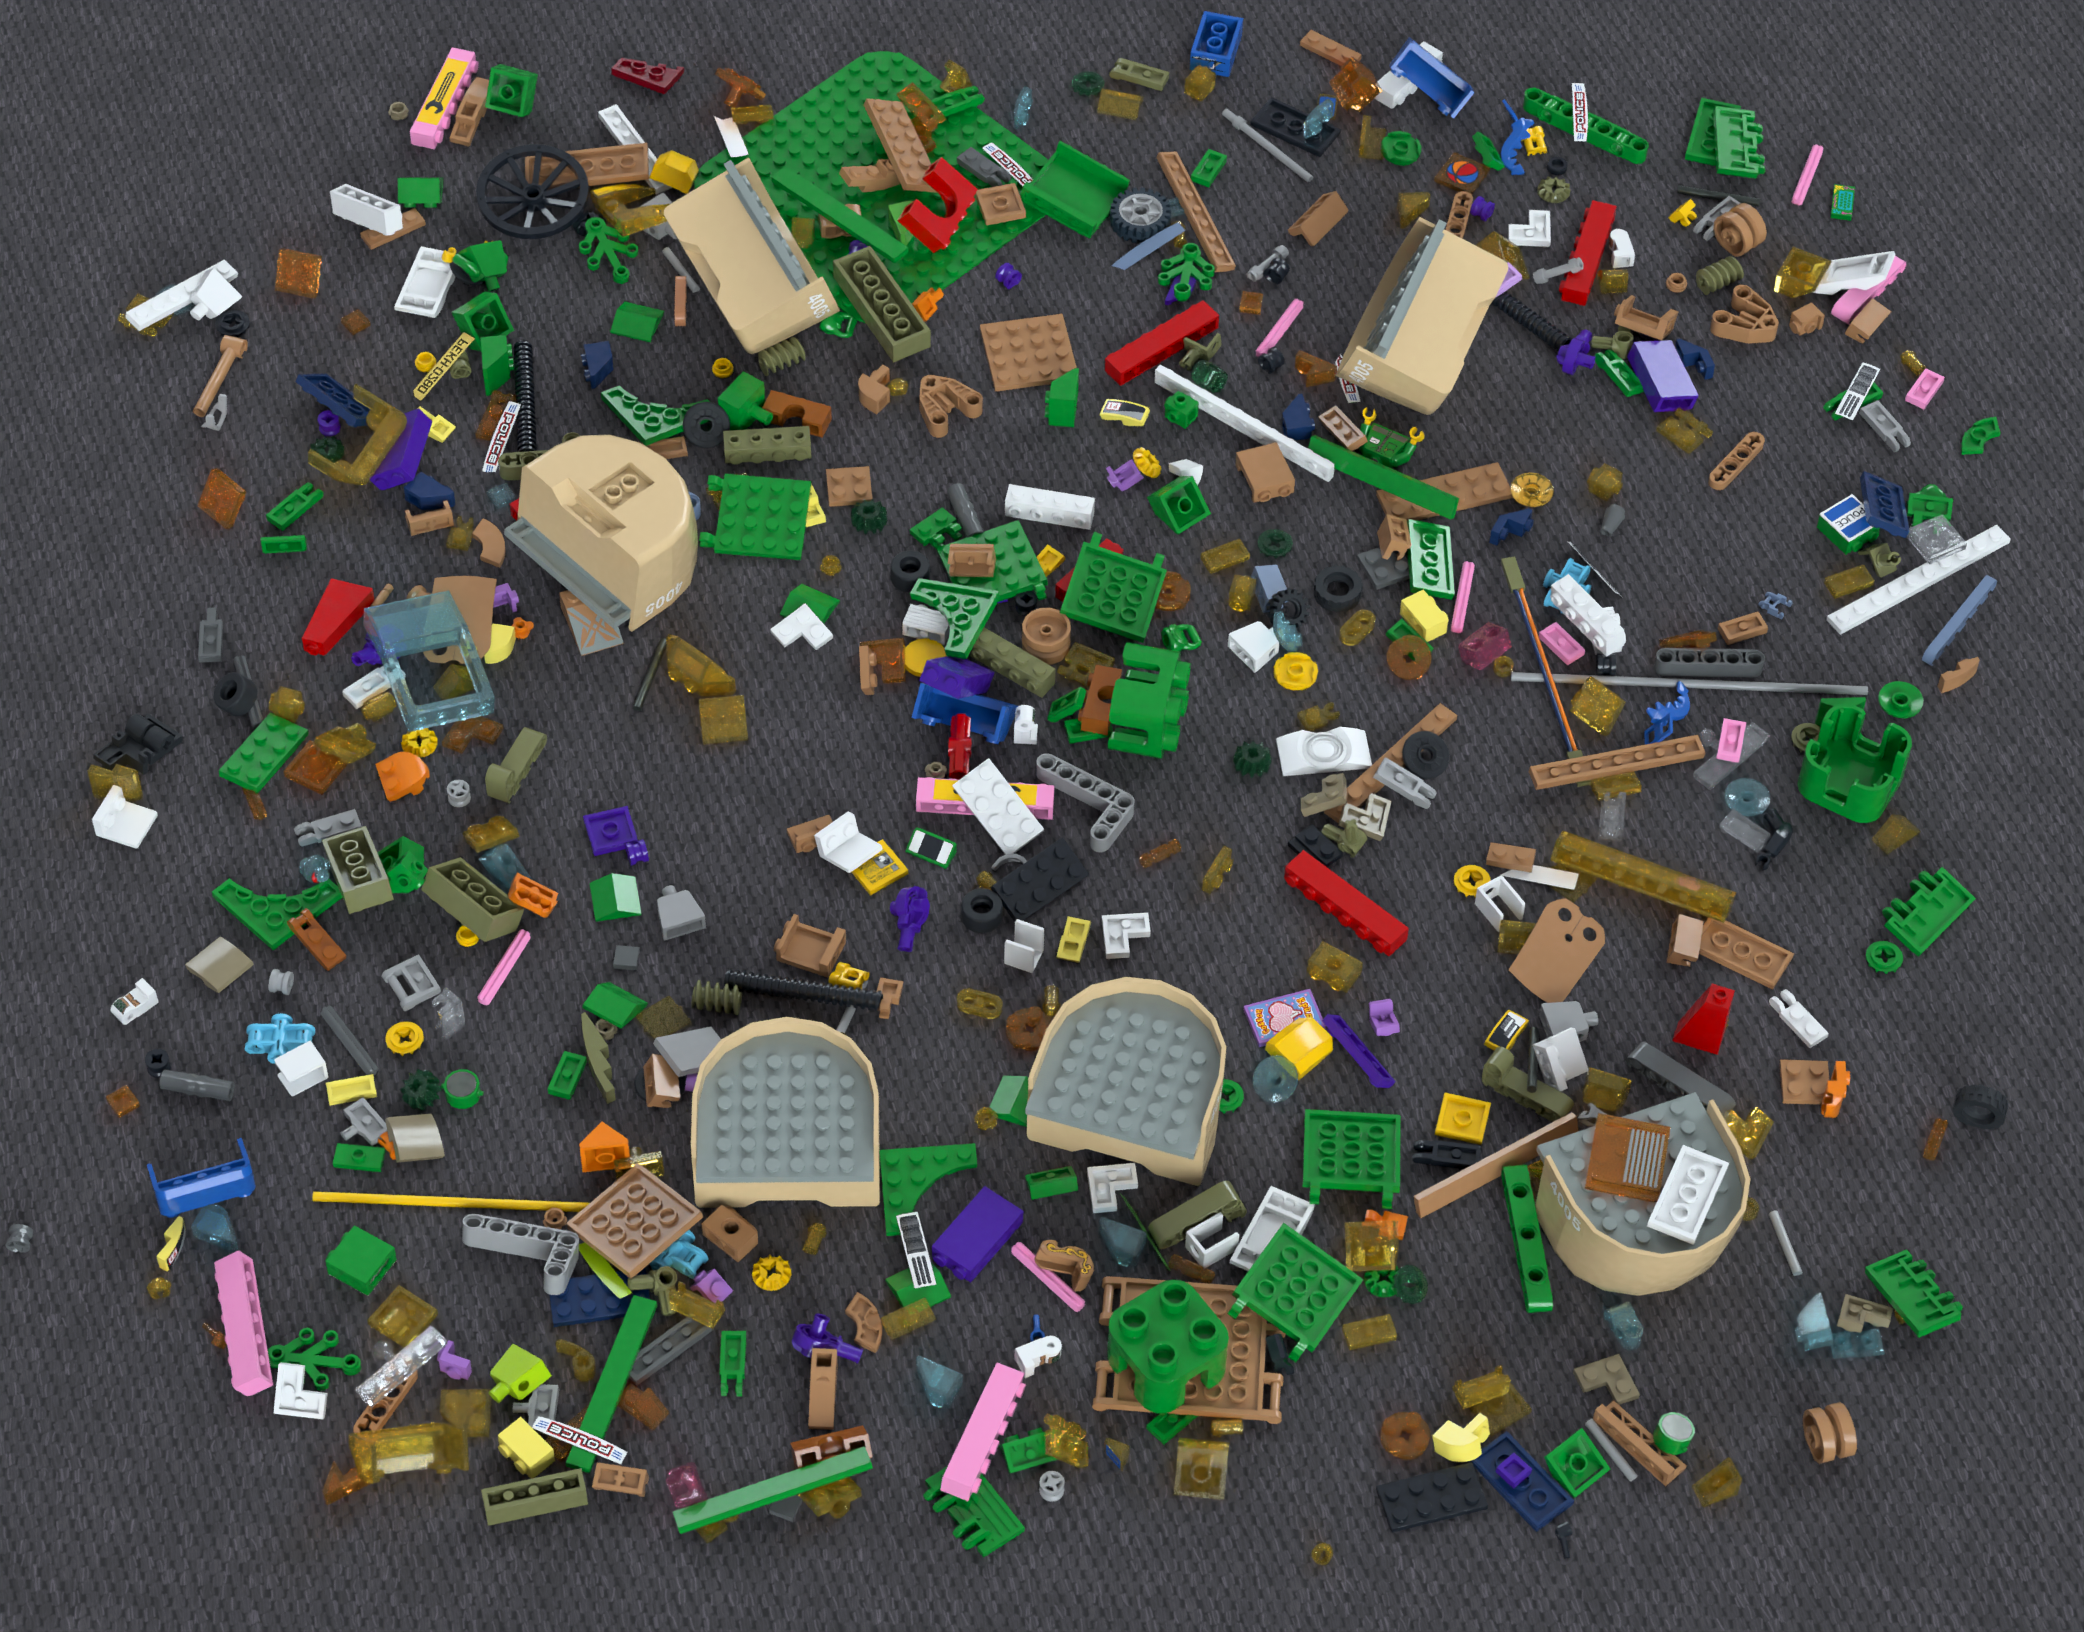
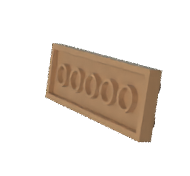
[864,99,937,193]
[525,143,649,191]
[1376,462,1513,521]

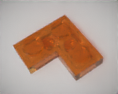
[1659,630,1717,648]
[860,638,906,683]
[442,710,504,754]

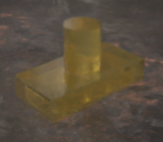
[613,1147,665,1181]
[880,1297,936,1341]

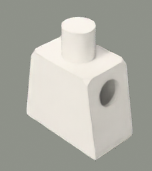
[190,268,242,320]
[1228,621,1283,673]

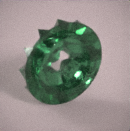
[1072,71,1104,98]
[309,436,344,465]
[1258,529,1293,559]
[1392,1265,1428,1305]

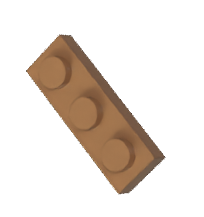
[1300,30,1362,71]
[360,208,426,250]
[1318,406,1368,451]

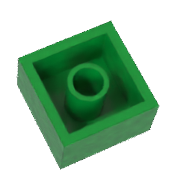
[485,64,538,117]
[451,292,514,351]
[718,371,773,431]

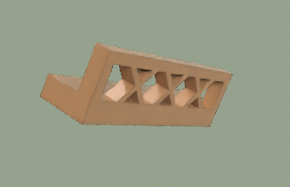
[1593,1401,1687,1486]

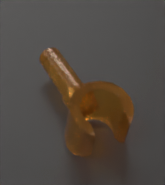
[202,1323,227,1350]

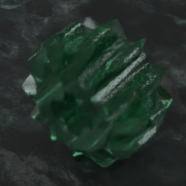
[1191,360,1228,393]
[851,498,887,535]
[1233,740,1272,779]
[400,1069,442,1111]

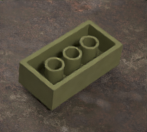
[322,826,394,914]
[421,857,524,942]

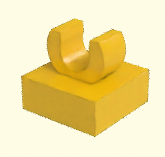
[1668,199,1697,227]

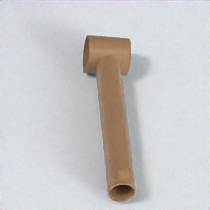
[193,335,248,417]

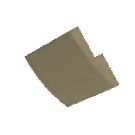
[185,937,254,993]
[385,1114,445,1163]

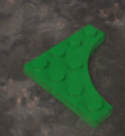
[601,385,710,446]
[910,578,1000,659]
[212,878,342,950]
[880,1143,977,1236]

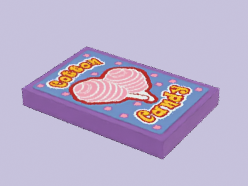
[1243,989,1326,1047]

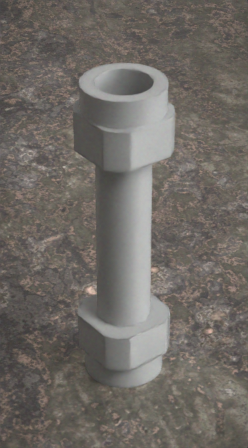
[1247,245,1289,282]
[1533,258,1584,284]

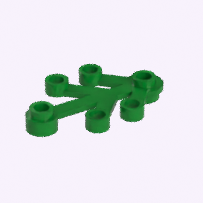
[579,217,638,284]
[1158,243,1215,301]
[268,1328,362,1391]

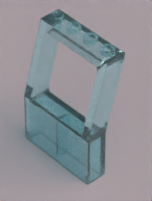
[363,591,495,732]

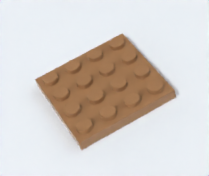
[980,314,1077,391]
[566,1163,703,1279]

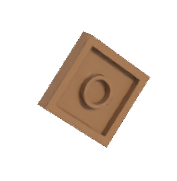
[975,183,1026,226]
[826,466,873,506]
[1780,1060,1829,1105]

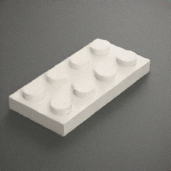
[952,758,1044,855]
[1647,1145,1729,1245]

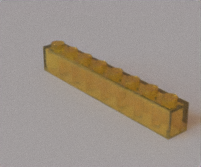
[1550,831,1737,923]

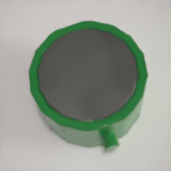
[441,1069,484,1109]
[1653,1412,1695,1455]

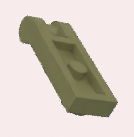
[1109,58,1169,91]

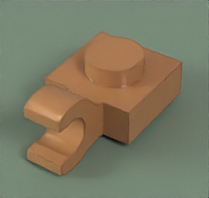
[877,978,903,1019]

